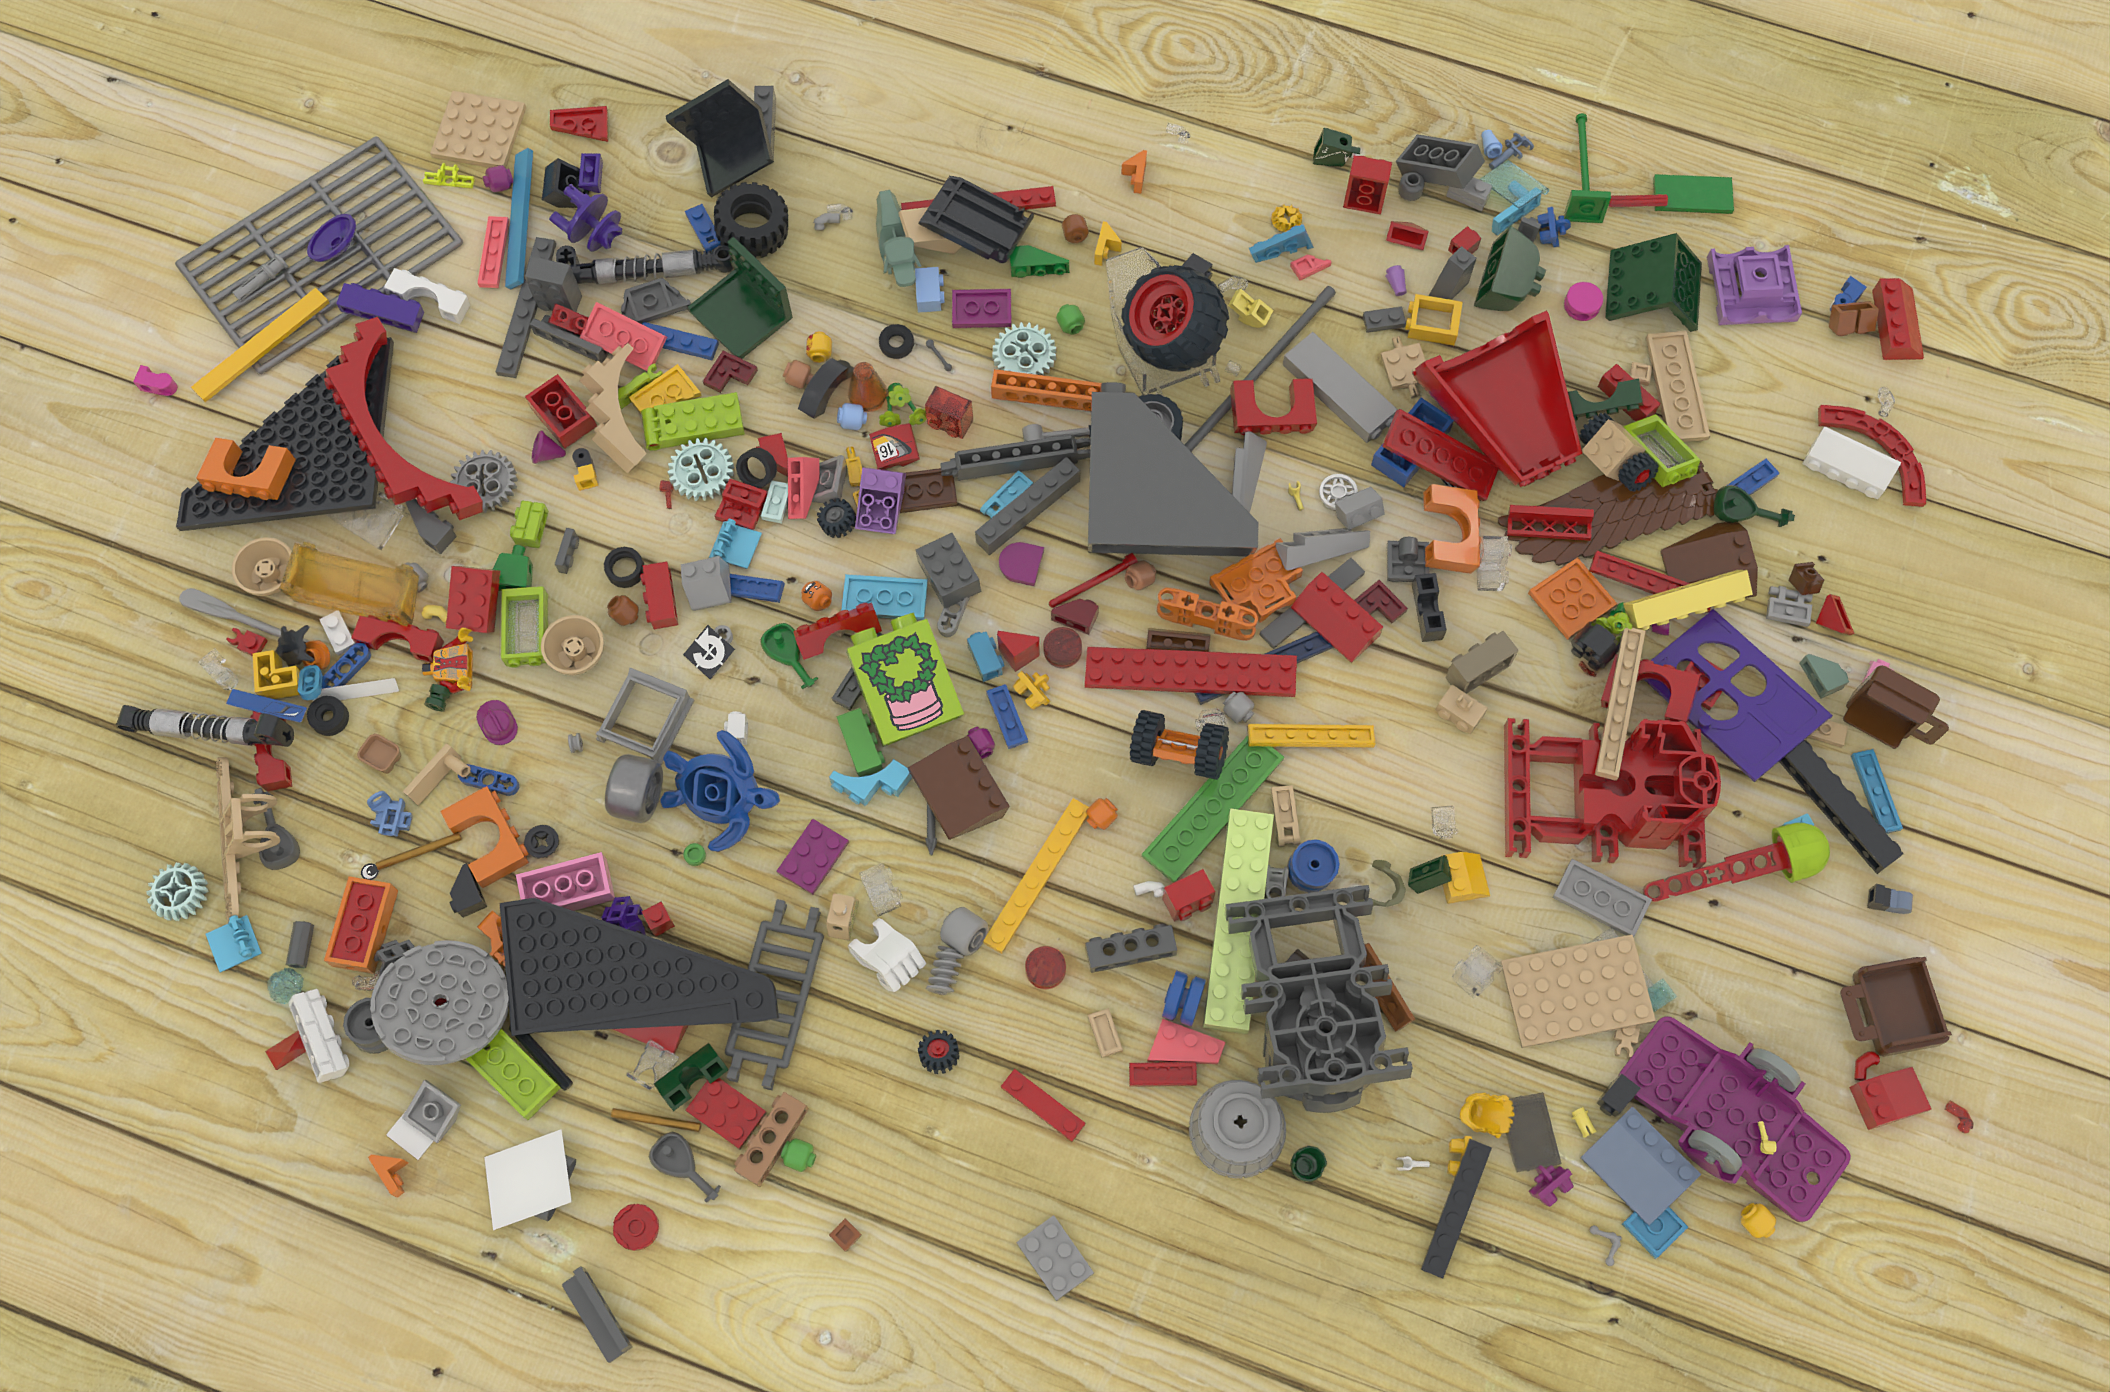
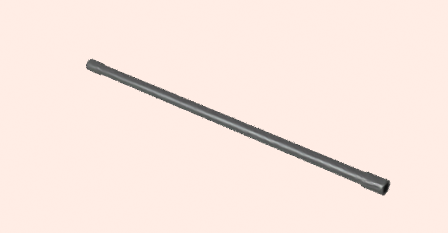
[1185,286,1336,452]

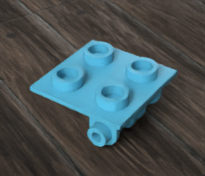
[709,519,762,569]
[206,915,262,973]

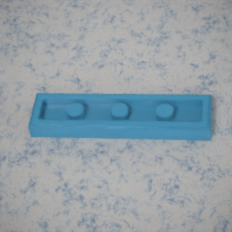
[1851,749,1903,834]

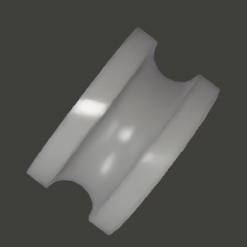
[714,625,733,644]
[568,733,583,753]

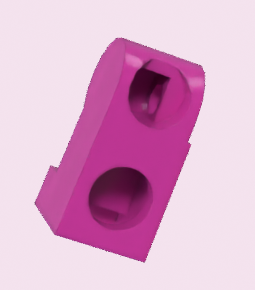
[133,365,178,396]

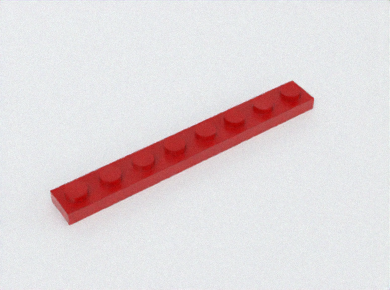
[901,186,1056,210]

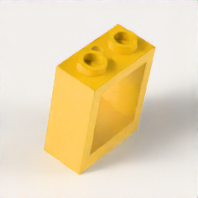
[1405,294,1463,346]

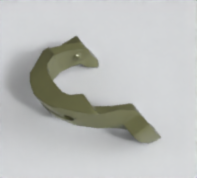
[1355,860,1406,907]

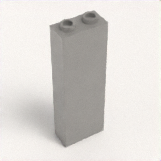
[1283,332,1398,443]

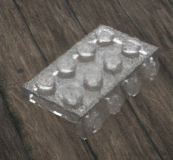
[325,491,410,550]

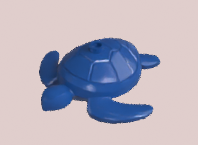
[660,730,780,852]

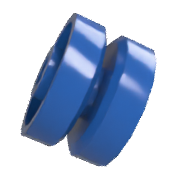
[1287,839,1340,893]
[1162,970,1206,1027]

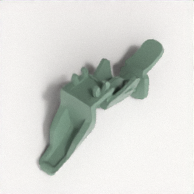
[876,190,921,287]

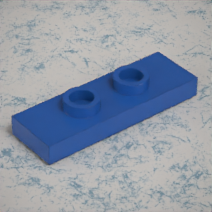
[730,574,785,603]

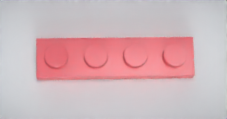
[478,216,509,288]

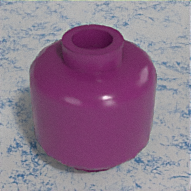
[483,165,513,193]
[967,727,995,759]

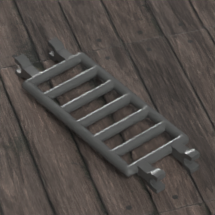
[724,899,824,1090]

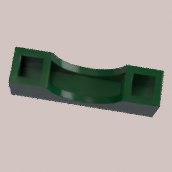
[1568,378,1644,421]

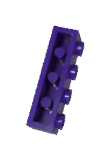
[336,283,424,333]

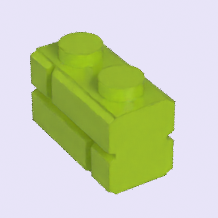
[510,500,549,548]

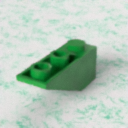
[1010,245,1070,278]

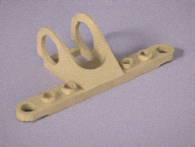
[216,757,280,920]

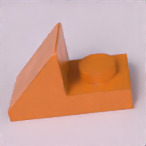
[1121,150,1147,194]
[368,1154,409,1197]

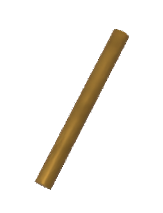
[376,832,462,870]
[611,1108,701,1132]

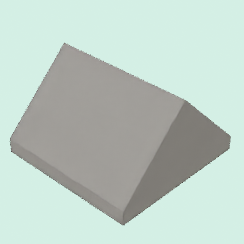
[812,455,847,504]

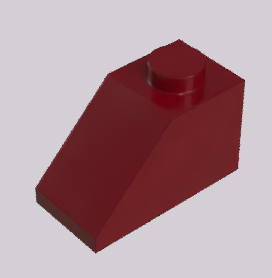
[1051,599,1099,635]

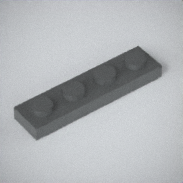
[832,632,884,710]

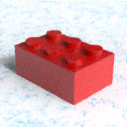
[1343,155,1393,215]
[525,374,597,449]
[446,566,500,633]

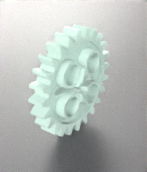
[992,322,1056,376]
[668,438,734,501]

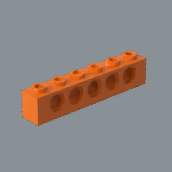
[991,369,1102,411]

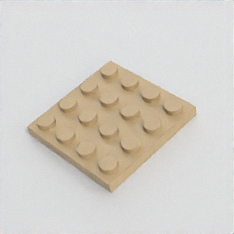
[430,91,526,168]

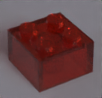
[925,386,974,439]

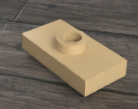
[1808,720,1848,748]

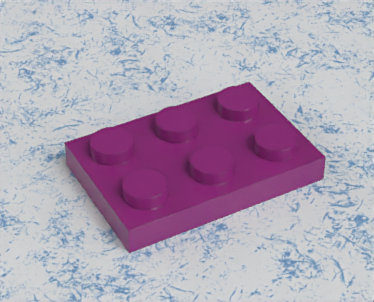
[952,289,1012,328]
[776,819,849,895]

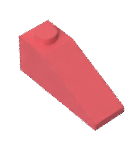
[788,457,819,519]

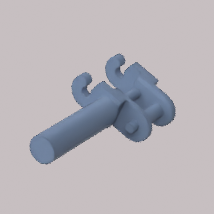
[1489,133,1534,170]

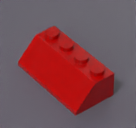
[1872,278,1924,360]
[1291,572,1383,663]

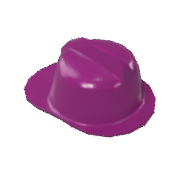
[476,700,518,745]

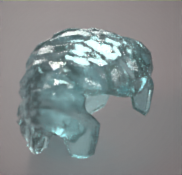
[267,968,304,1004]

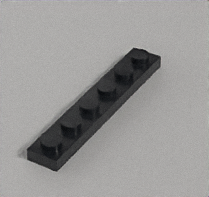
[1421,1138,1492,1279]

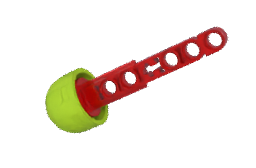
[1643,823,1830,901]

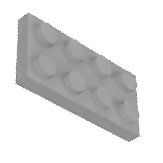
[1552,859,1652,937]

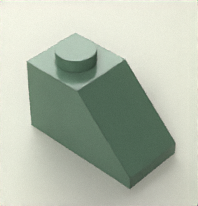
[1799,654,1849,698]

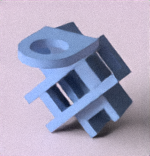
[367,791,413,837]

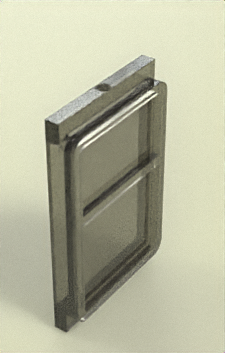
[1506,1092,1562,1173]

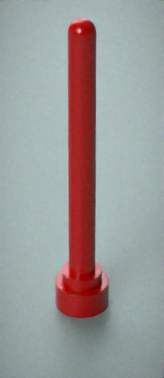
[1049,553,1138,608]

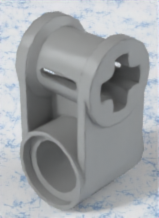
[1264,865,1288,899]

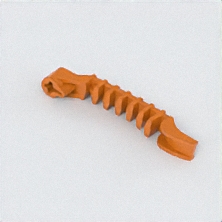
[477,911,505,968]

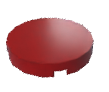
[613,1204,659,1251]

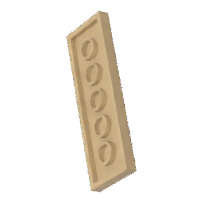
[1646,331,1710,442]

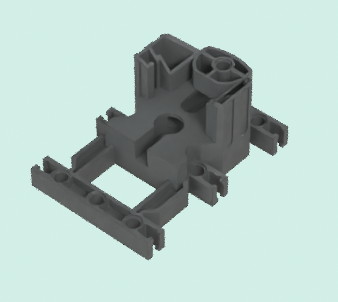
[1225,885,1413,1113]

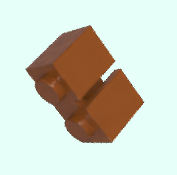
[1829,301,1879,336]

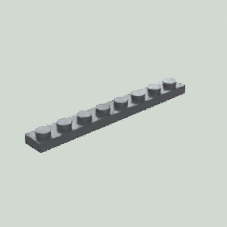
[495,237,556,378]

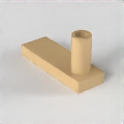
[403,743,471,805]

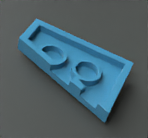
[1249,224,1314,263]

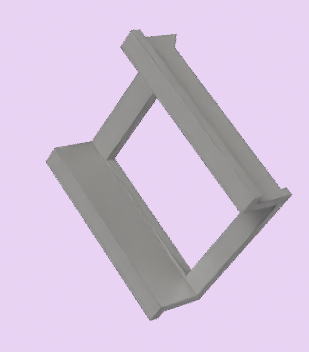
[596,668,694,765]

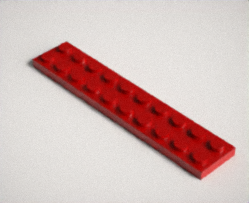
[1085,647,1297,697]

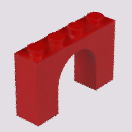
[1230,379,1317,435]
[1601,654,1700,724]

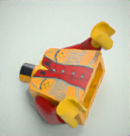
[422,628,473,694]

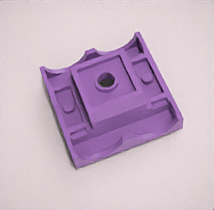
[1707,245,1802,325]

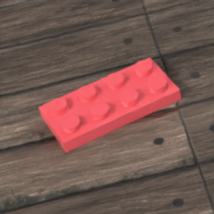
[580,302,667,372]

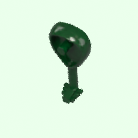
[1714,485,1795,527]

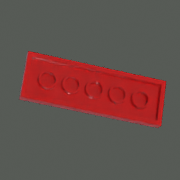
[1382,409,1498,501]

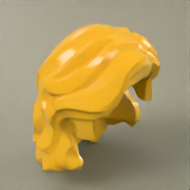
[1460,1093,1515,1138]

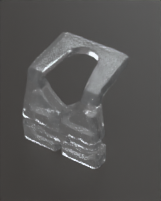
[626,1040,679,1090]

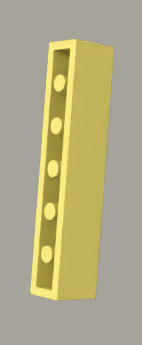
[1623,570,1753,630]

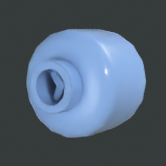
[837,403,867,430]

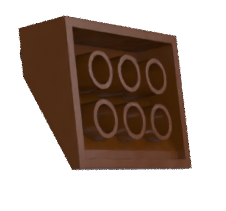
[908,736,1010,840]

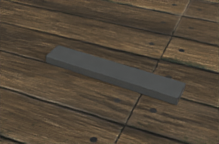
[1259,558,1365,649]

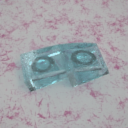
[1647,978,1677,1012]

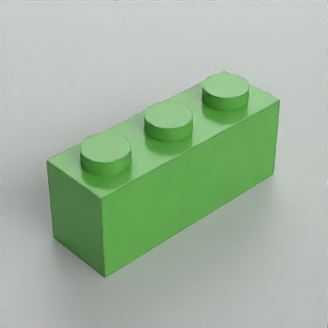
[836,708,885,777]

